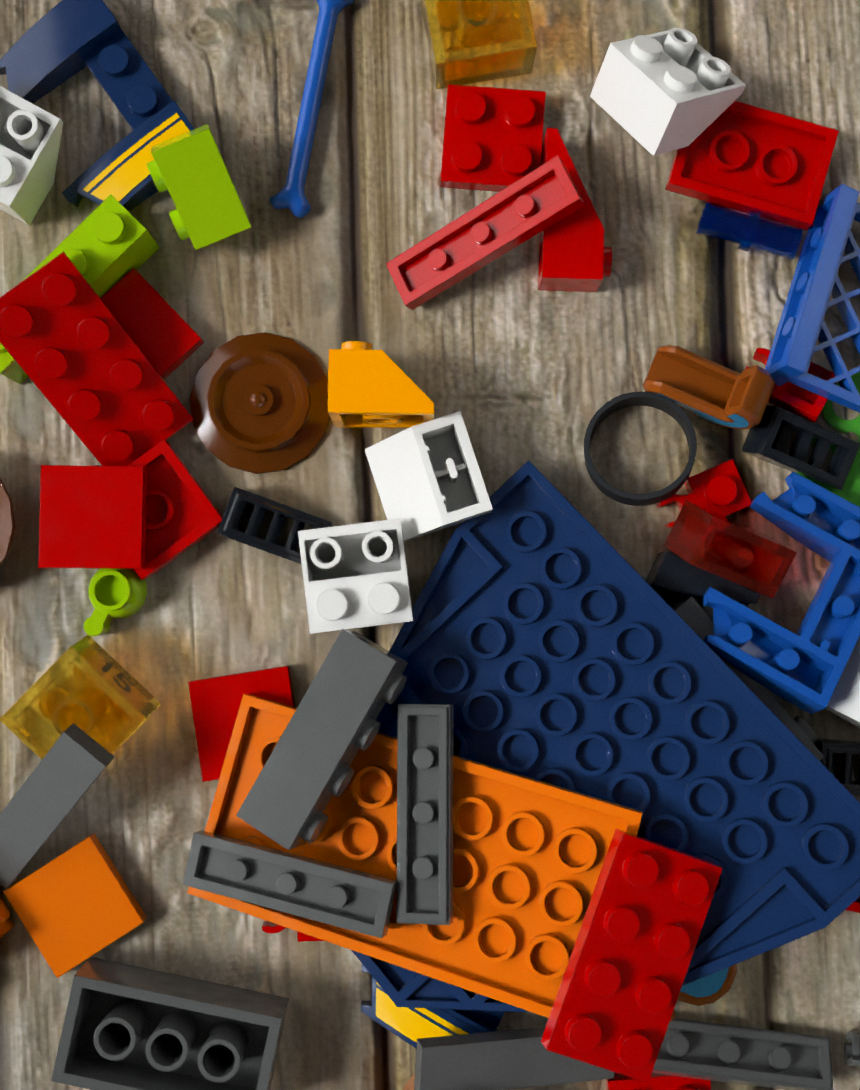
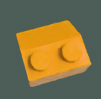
[328,341,434,429]

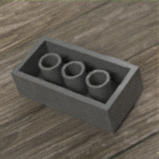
[51,957,289,1090]

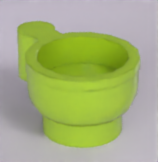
[84,569,147,636]

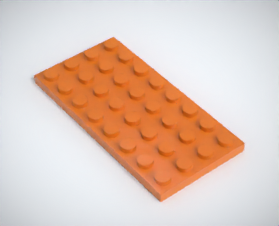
[187,694,643,1018]

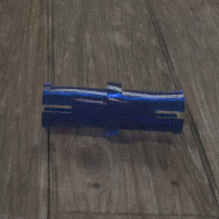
[696,202,803,260]

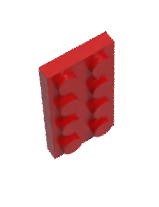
[0,251,194,466]
[541,828,723,1083]

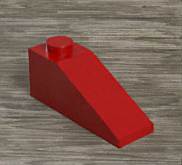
[538,128,612,292]

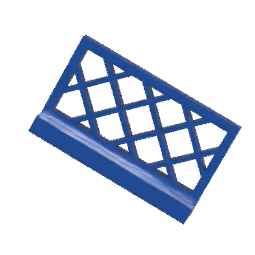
[765,184,860,413]

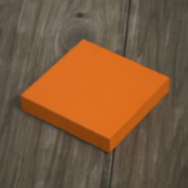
[4,833,147,978]

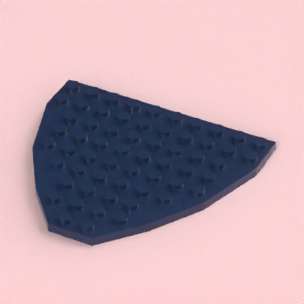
[351,460,860,1012]

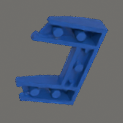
[703,472,860,715]

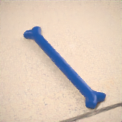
[269,0,354,218]

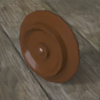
[190,332,330,474]

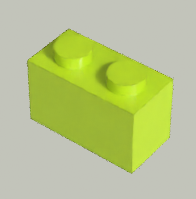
[147,124,251,250]

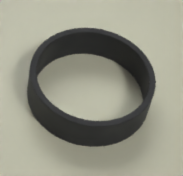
[584,392,697,506]

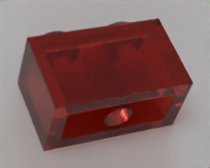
[664,500,797,598]

